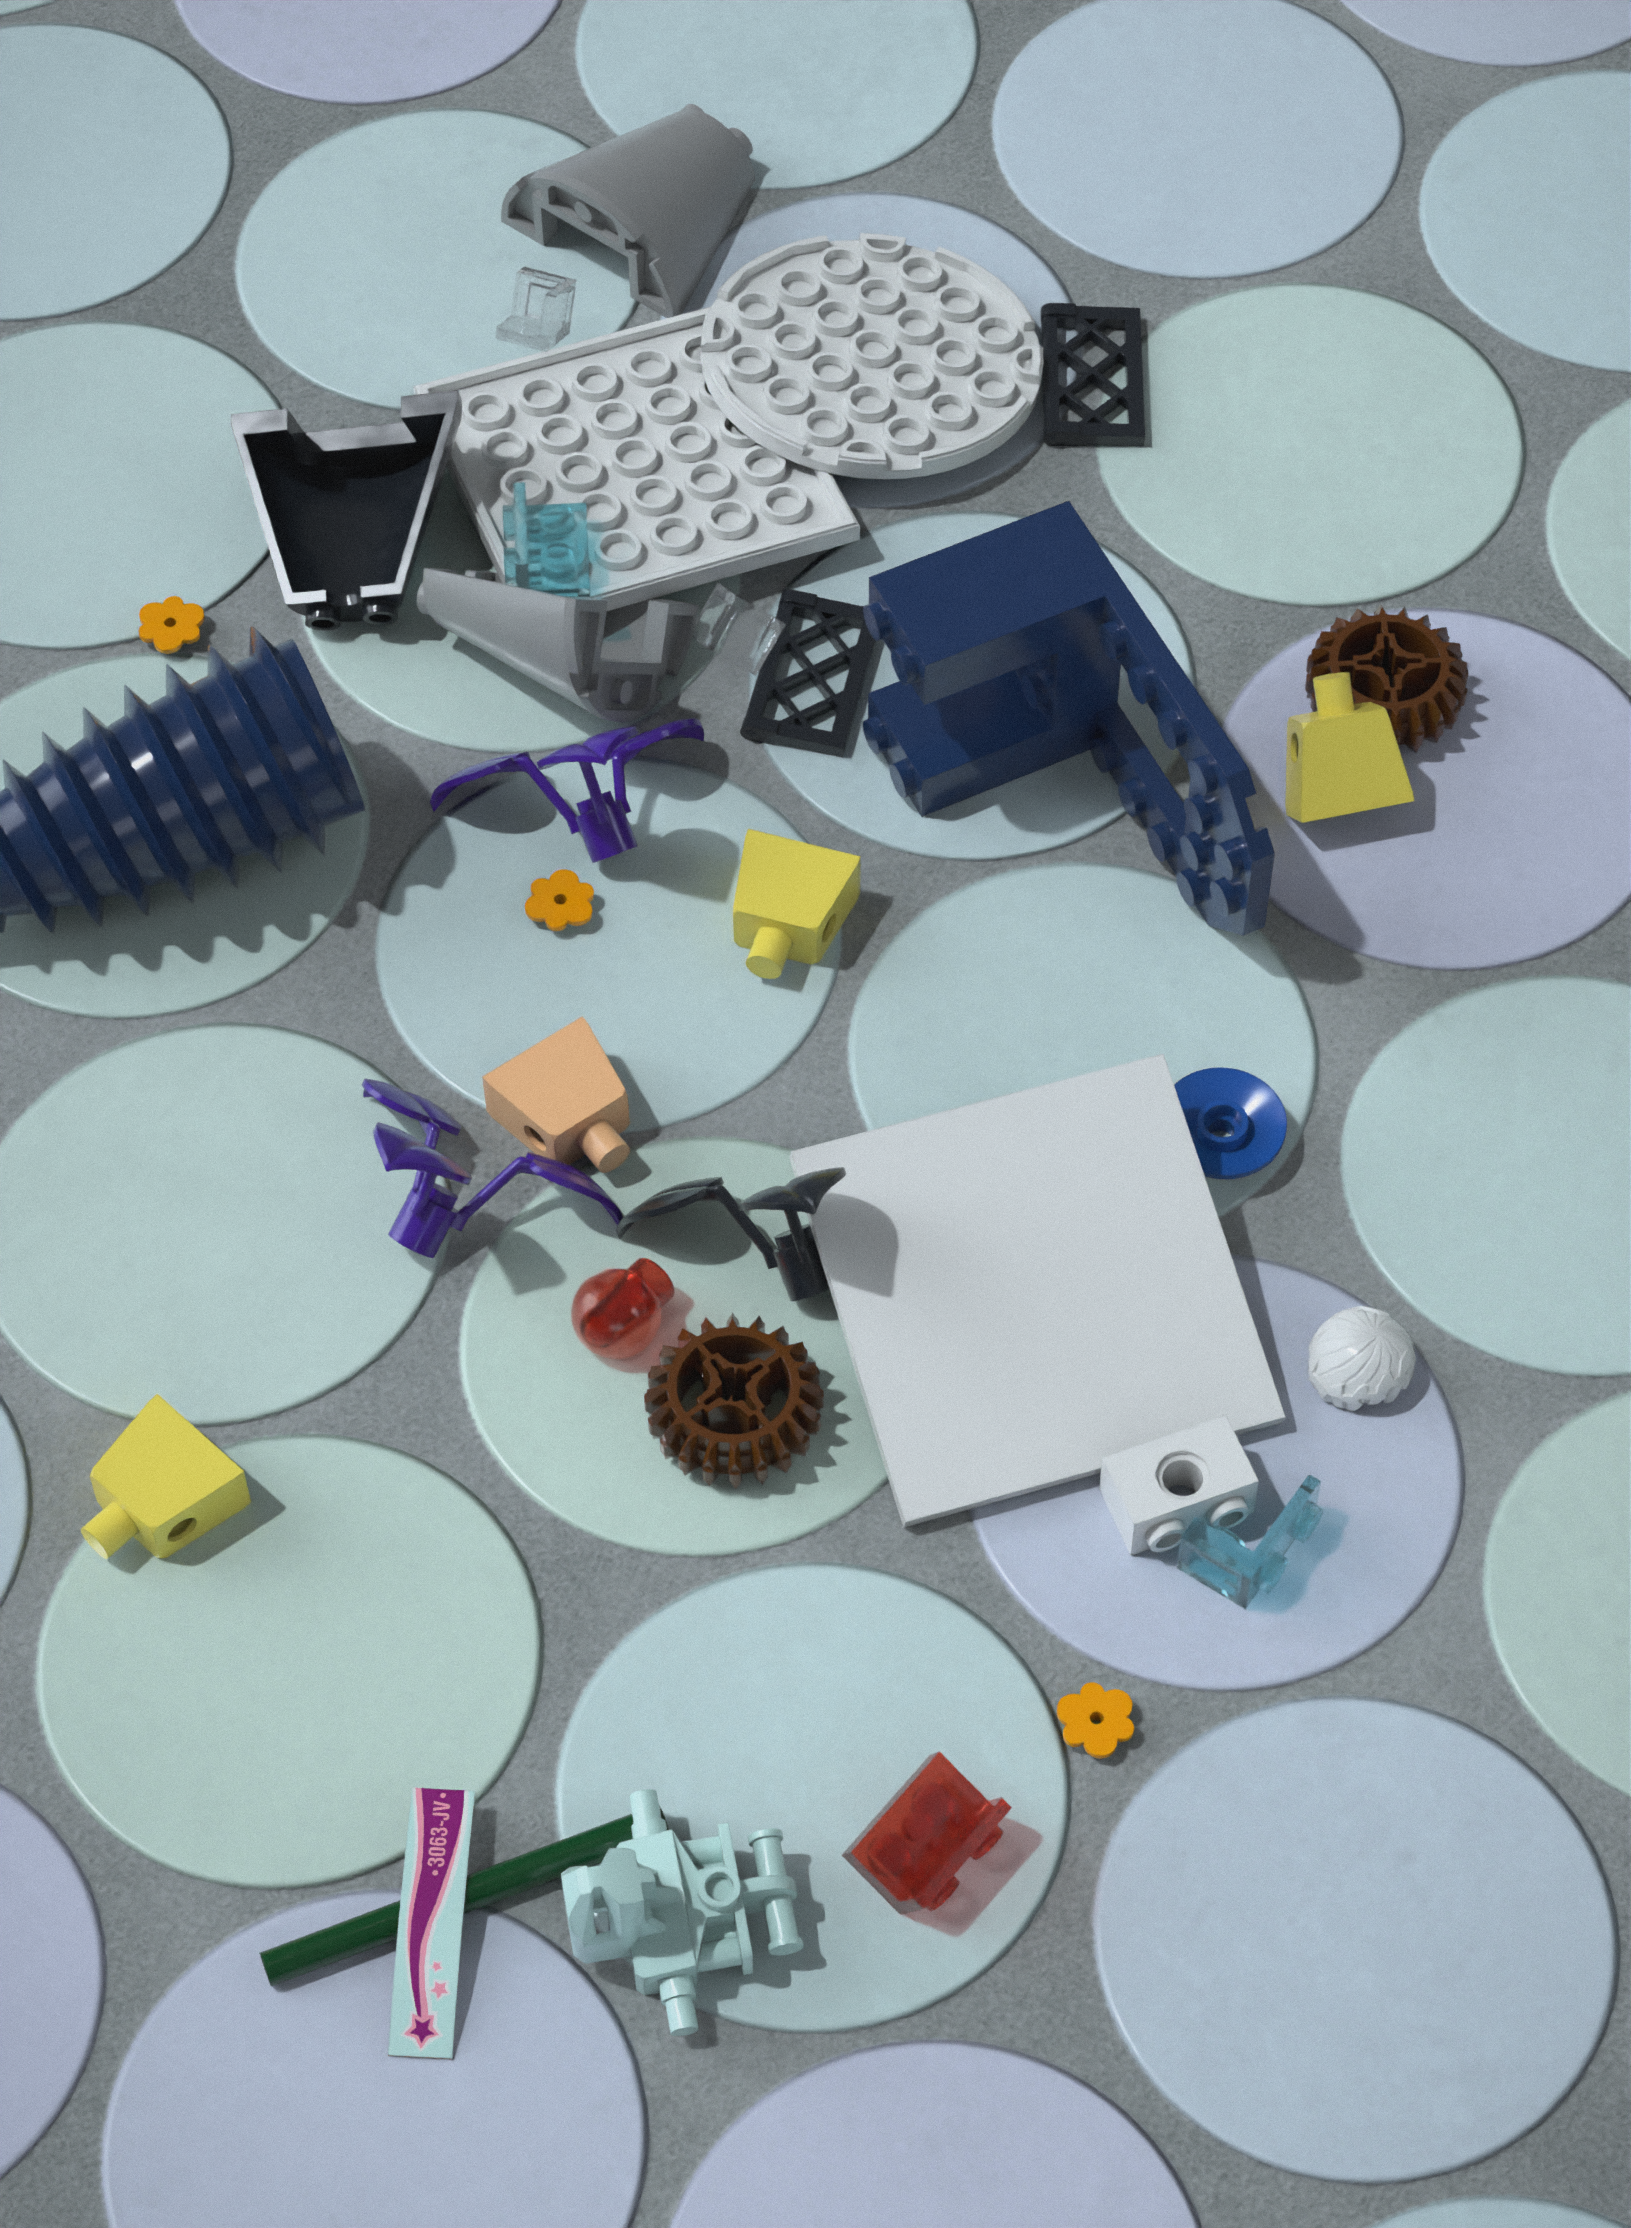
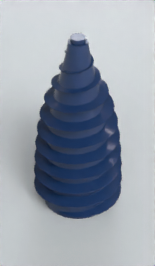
[0,626,365,933]

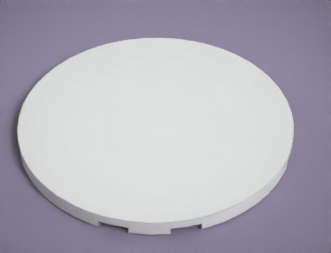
[701,233,1043,479]

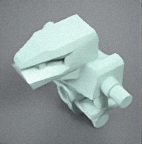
[561,1789,804,2036]

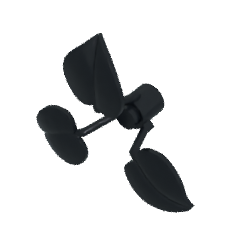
[616,1167,846,1301]

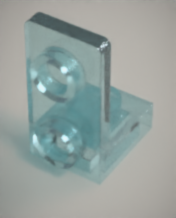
[1177,1474,1324,1610]

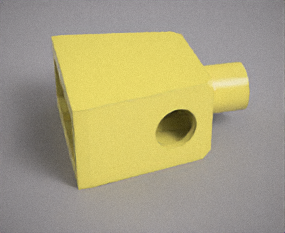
[1285,672,1414,823]
[733,829,861,979]
[81,1394,251,1559]

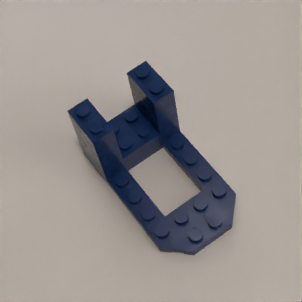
[863,501,1275,936]

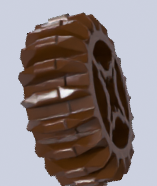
[1305,604,1469,753]
[644,1312,824,1489]

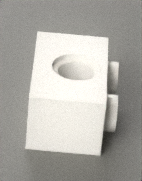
[1099,1415,1259,1556]

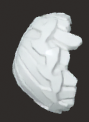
[1308,1306,1416,1411]

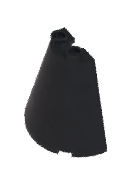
[231,390,462,631]

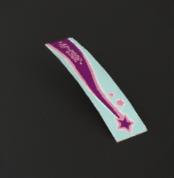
[388,1788,475,2059]

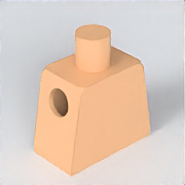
[482,1017,630,1173]

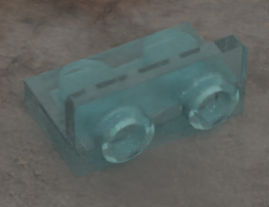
[503,482,590,597]

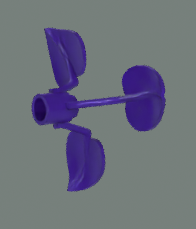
[430,718,704,863]
[361,1079,623,1258]

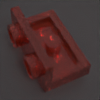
[842,1751,1012,1915]

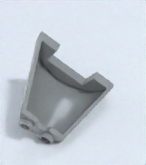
[501,104,755,318]
[417,568,699,722]

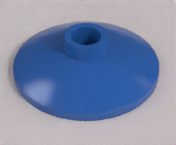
[1174,1067,1287,1179]

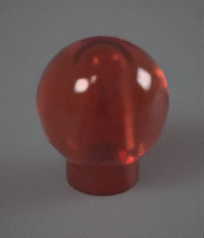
[571,1258,674,1359]

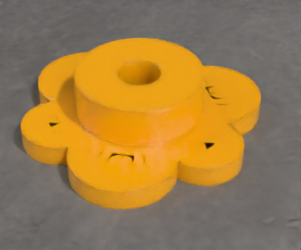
[138,596,205,654]
[525,869,594,931]
[1057,1682,1134,1759]

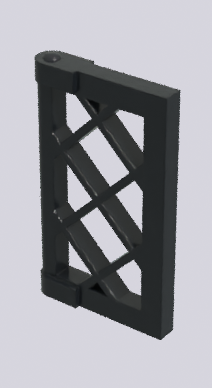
[1040,303,1145,446]
[740,589,876,757]

